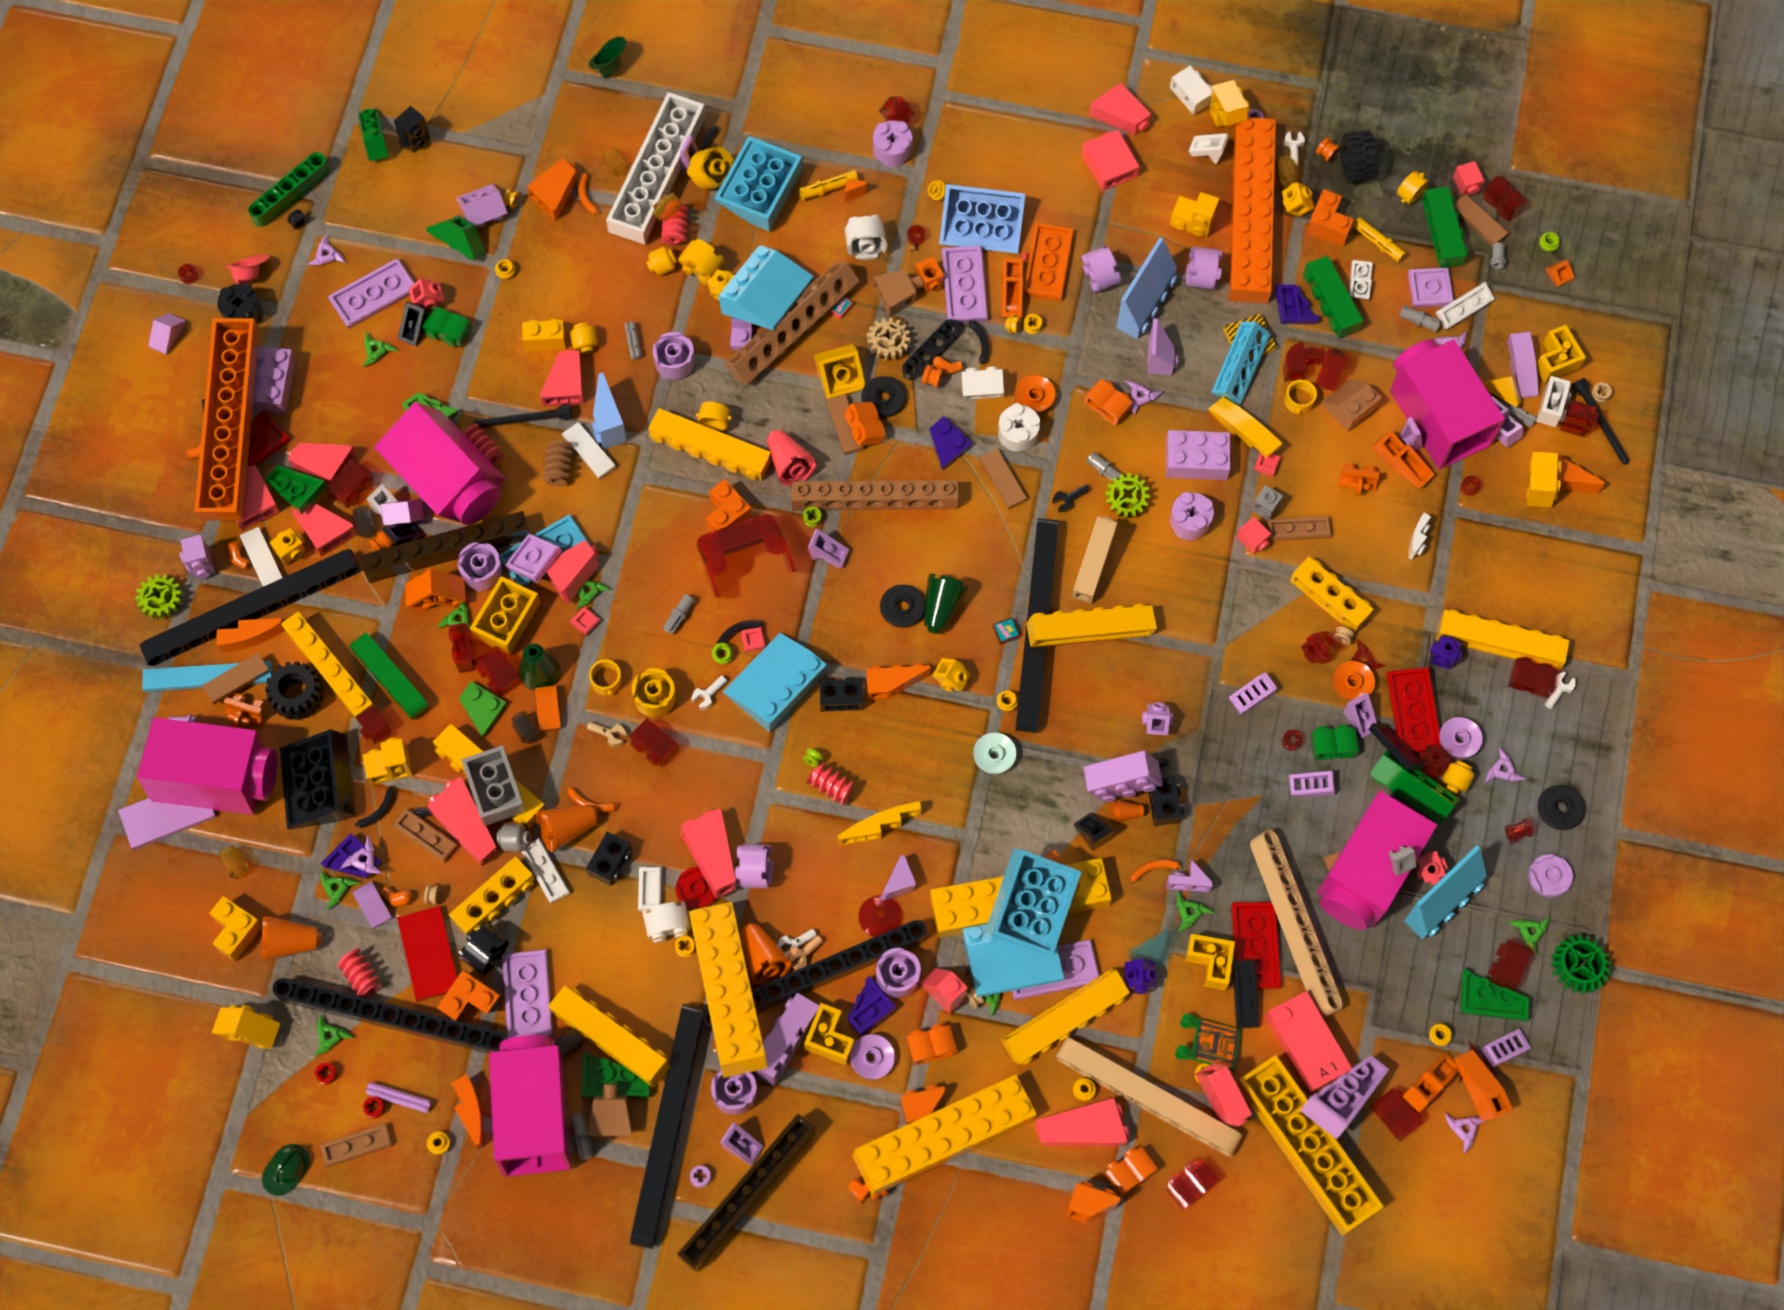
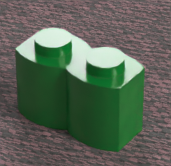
[422,307,472,347]
[1310,725,1359,760]

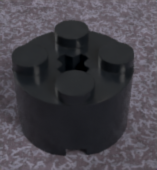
[217,284,263,323]
[458,922,510,975]

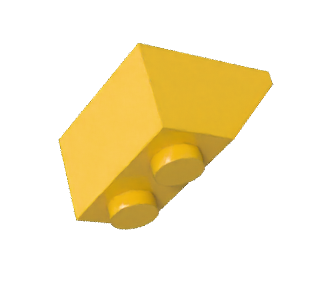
[814,344,865,399]

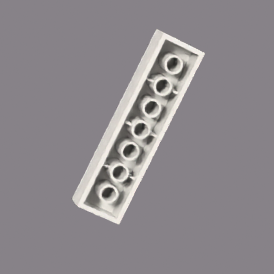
[606,92,706,245]

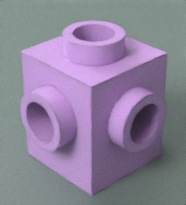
[1142,702,1173,735]

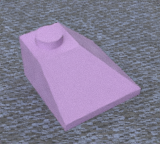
[1148,318,1178,375]

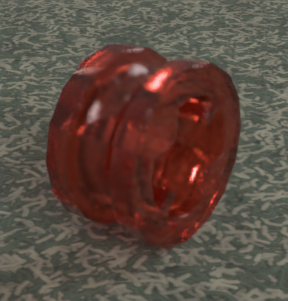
[907,225,925,245]
[178,264,198,284]
[1460,476,1481,496]
[1282,730,1302,751]

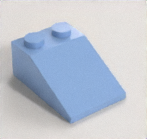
[591,372,627,450]

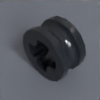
[287,209,308,229]

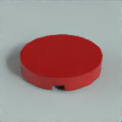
[675,867,716,910]

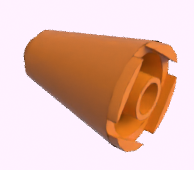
[536,805,599,852]
[261,916,321,960]
[740,923,792,986]

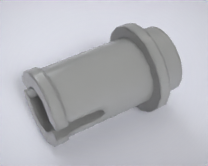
[1490,242,1506,269]

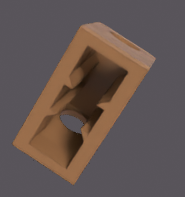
[873,270,924,317]
[588,1083,633,1136]

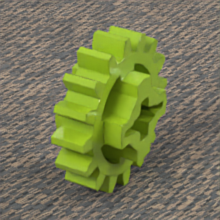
[1105,473,1150,518]
[135,574,183,620]

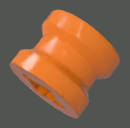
[1316,137,1340,162]
[922,364,943,388]
[367,531,393,551]

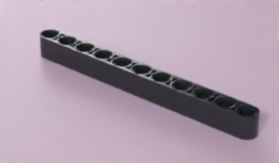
[1015,518,1058,733]
[139,549,361,666]
[703,920,927,1032]
[272,978,507,1054]
[630,1004,705,1249]

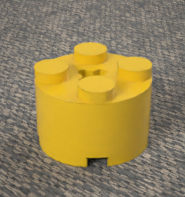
[687,147,734,190]
[678,238,725,285]
[632,668,676,717]

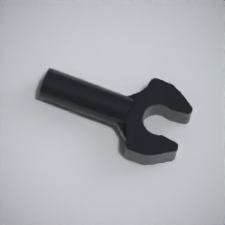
[1052,484,1089,513]

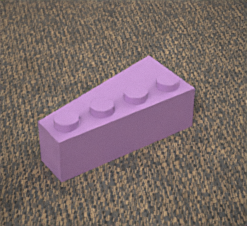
[751,993,819,1087]
[1300,1056,1389,1139]

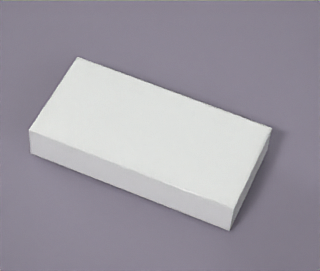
[638,867,662,911]

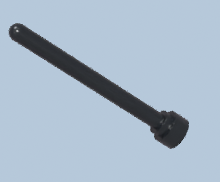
[1571,378,1629,465]
[473,403,572,427]

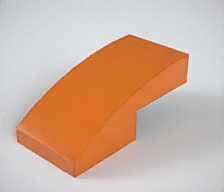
[535,685,561,731]

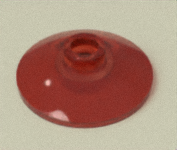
[859,895,902,937]

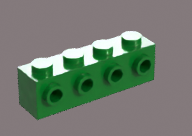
[1422,187,1468,268]
[1303,255,1363,339]
[1370,750,1460,825]

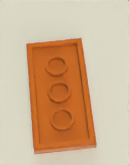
[1022,223,1074,301]

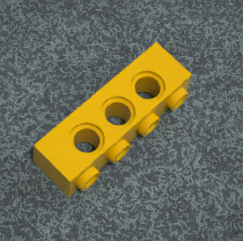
[1290,557,1374,634]
[449,856,535,936]

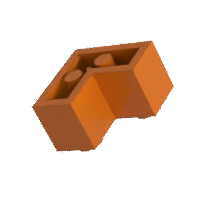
[1306,189,1354,247]
[706,479,752,542]
[405,569,466,611]
[437,970,501,1020]

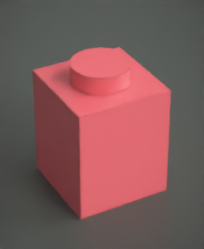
[1453,161,1484,196]
[1236,517,1271,555]

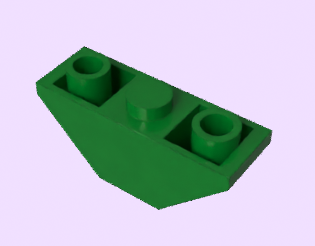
[426,215,486,260]

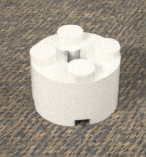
[845,215,887,260]
[998,403,1040,452]
[642,901,691,943]

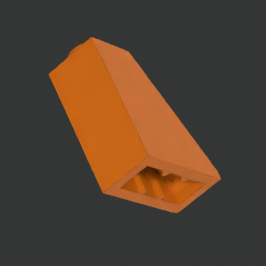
[527,158,578,221]

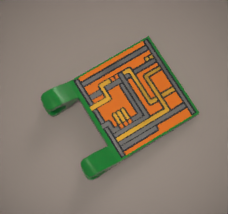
[1175,1013,1241,1071]

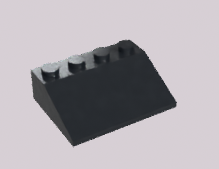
[280,729,355,830]

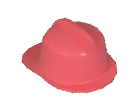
[225,255,270,284]

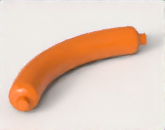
[578,172,599,214]
[567,787,617,813]
[1130,859,1181,883]

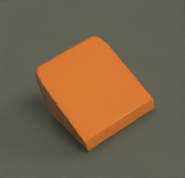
[845,179,866,201]
[1545,260,1575,287]

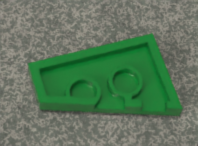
[265,465,327,514]
[1460,969,1529,1022]
[581,1052,650,1098]

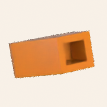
[900,1085,945,1125]

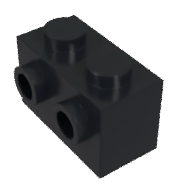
[394,106,430,153]

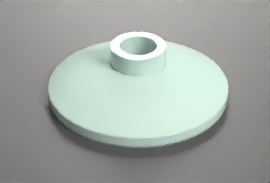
[973,733,1016,774]

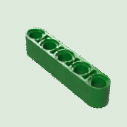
[248,152,329,227]
[349,632,429,720]

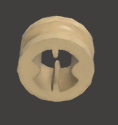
[1591,382,1612,403]
[1333,627,1354,645]
[424,884,439,905]
[966,987,984,1010]

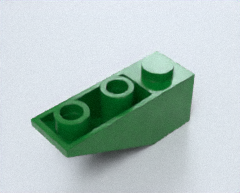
[358,108,388,161]

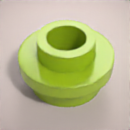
[1539,232,1560,252]
[712,643,733,664]

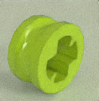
[803,507,821,528]
[802,748,824,768]

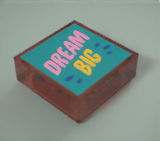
[992,618,1020,645]

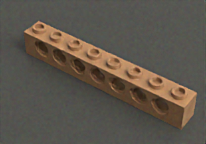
[724,261,859,385]
[792,480,958,511]

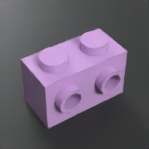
[179,535,215,579]

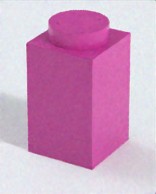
[1390,339,1505,470]
[374,401,506,525]
[137,717,278,815]
[1316,790,1437,930]
[489,1035,572,1177]

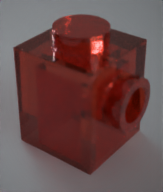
[356,706,392,744]

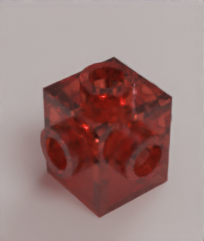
[879,96,914,125]
[1301,631,1340,664]
[1418,745,1450,778]

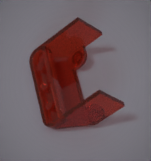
[696,514,796,598]

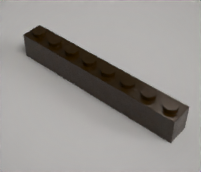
[360,511,530,583]
[677,1113,816,1273]

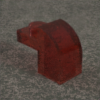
[1283,342,1326,381]
[1315,347,1349,392]

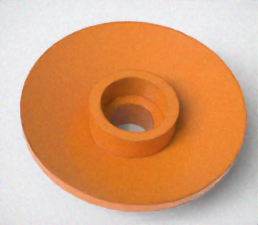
[1015,375,1055,413]
[1332,661,1375,701]

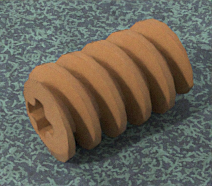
[543,440,573,486]

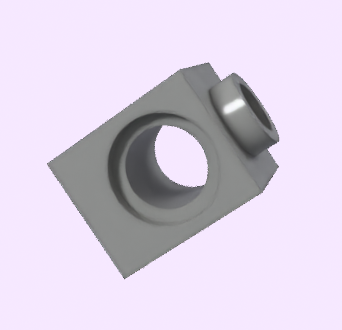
[1251,485,1283,520]

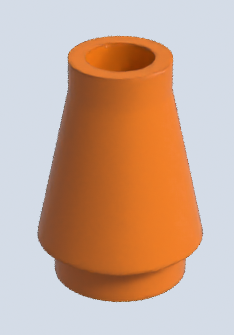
[1110,800,1144,822]

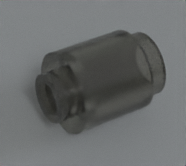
[352,506,377,538]
[511,711,541,744]
[554,1028,584,1060]

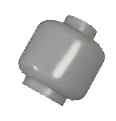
[497,823,531,852]

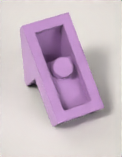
[730,317,753,350]
[808,529,849,568]
[1166,860,1212,893]

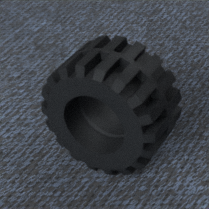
[1340,130,1379,183]
[265,661,324,720]

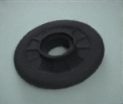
[861,376,906,417]
[880,585,926,628]
[1537,785,1585,830]

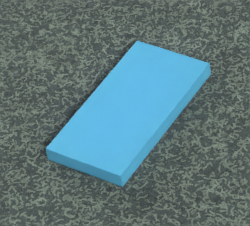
[499,514,590,587]

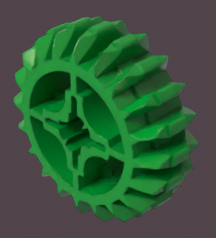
[1550,934,1612,994]

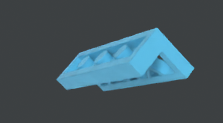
[1211,322,1270,405]

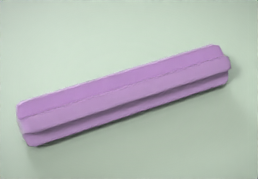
[366,1082,431,1113]

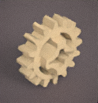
[867,317,910,361]

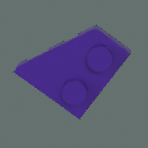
[1275,284,1320,324]
[929,416,972,470]
[321,833,383,879]
[847,976,896,1037]

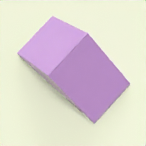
[148,313,187,355]
[380,498,424,525]
[1343,693,1377,739]
[880,855,916,901]
[352,881,393,929]
[720,1122,763,1165]

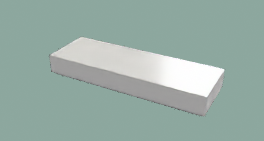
[1435,282,1495,330]
[562,422,616,480]
[239,527,282,587]
[521,838,570,905]

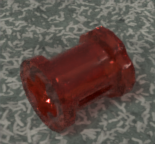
[1505,818,1534,844]

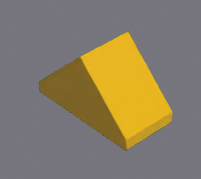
[1483,374,1521,407]

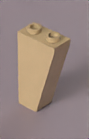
[1072,516,1118,604]

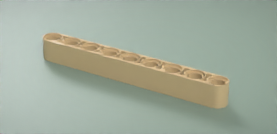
[1250,830,1343,1018]
[1055,1038,1242,1157]

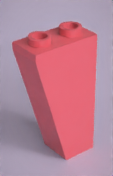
[427,777,497,866]
[681,808,736,899]
[1035,1098,1130,1147]

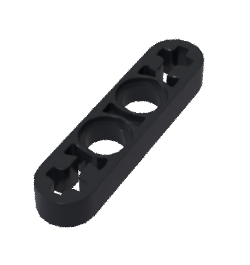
[902,319,960,381]

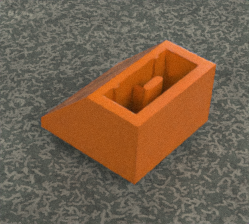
[1065,1181,1121,1224]

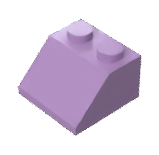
[456,184,507,228]

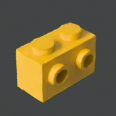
[522,319,566,352]

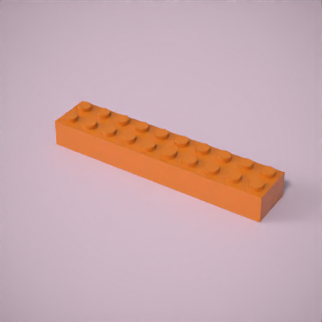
[1228,117,1276,304]
[194,318,260,521]

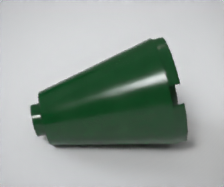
[924,574,968,634]
[518,643,560,691]

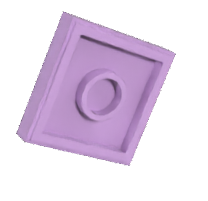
[1408,268,1454,308]
[505,534,562,583]

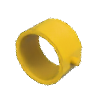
[1397,171,1429,205]
[1284,379,1317,414]
[696,402,732,432]
[589,659,622,696]

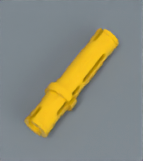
[799,170,858,200]
[1352,217,1406,263]

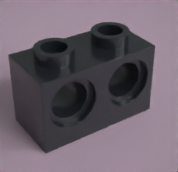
[819,677,863,712]
[1148,776,1184,826]
[586,832,633,886]

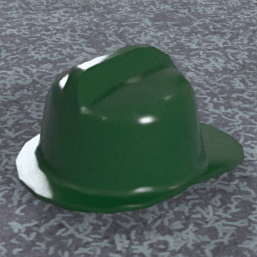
[588,37,627,79]
[262,1144,310,1196]

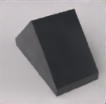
[398,301,428,346]
[382,522,425,546]
[1074,813,1113,851]

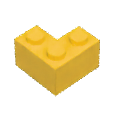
[1210,80,1250,127]
[1170,192,1219,238]
[1536,325,1586,383]
[1527,452,1561,508]
[363,738,413,785]
[209,896,263,962]
[1185,934,1235,991]
[804,1003,854,1065]
[212,1005,280,1049]

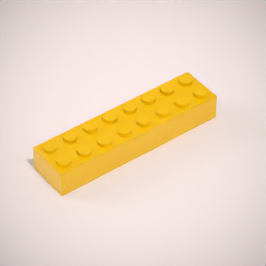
[930,858,1111,939]
[689,902,768,1078]
[1236,1055,1384,1237]
[852,1075,1037,1196]

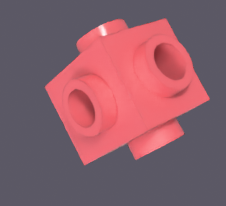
[409,278,444,310]
[1415,850,1448,885]

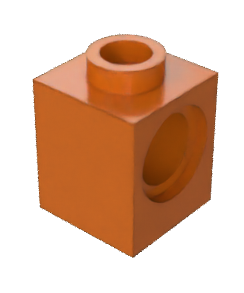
[915,256,944,293]

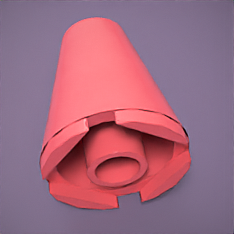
[767,430,816,486]

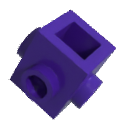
[1430,636,1462,670]
[1125,959,1157,994]

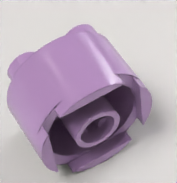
[873,121,912,167]
[1081,246,1121,293]
[1186,247,1222,289]
[653,332,695,379]
[1169,492,1214,541]
[458,542,503,592]
[735,844,773,888]
[876,948,921,998]
[711,1070,757,1115]

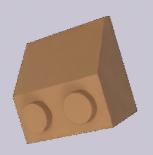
[1320,379,1382,432]

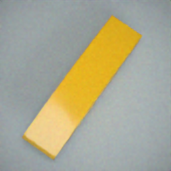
[1208,397,1283,459]
[838,801,921,846]

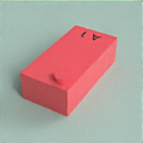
[1265,991,1352,1095]

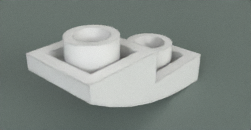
[1349,260,1372,300]
[1409,512,1431,560]

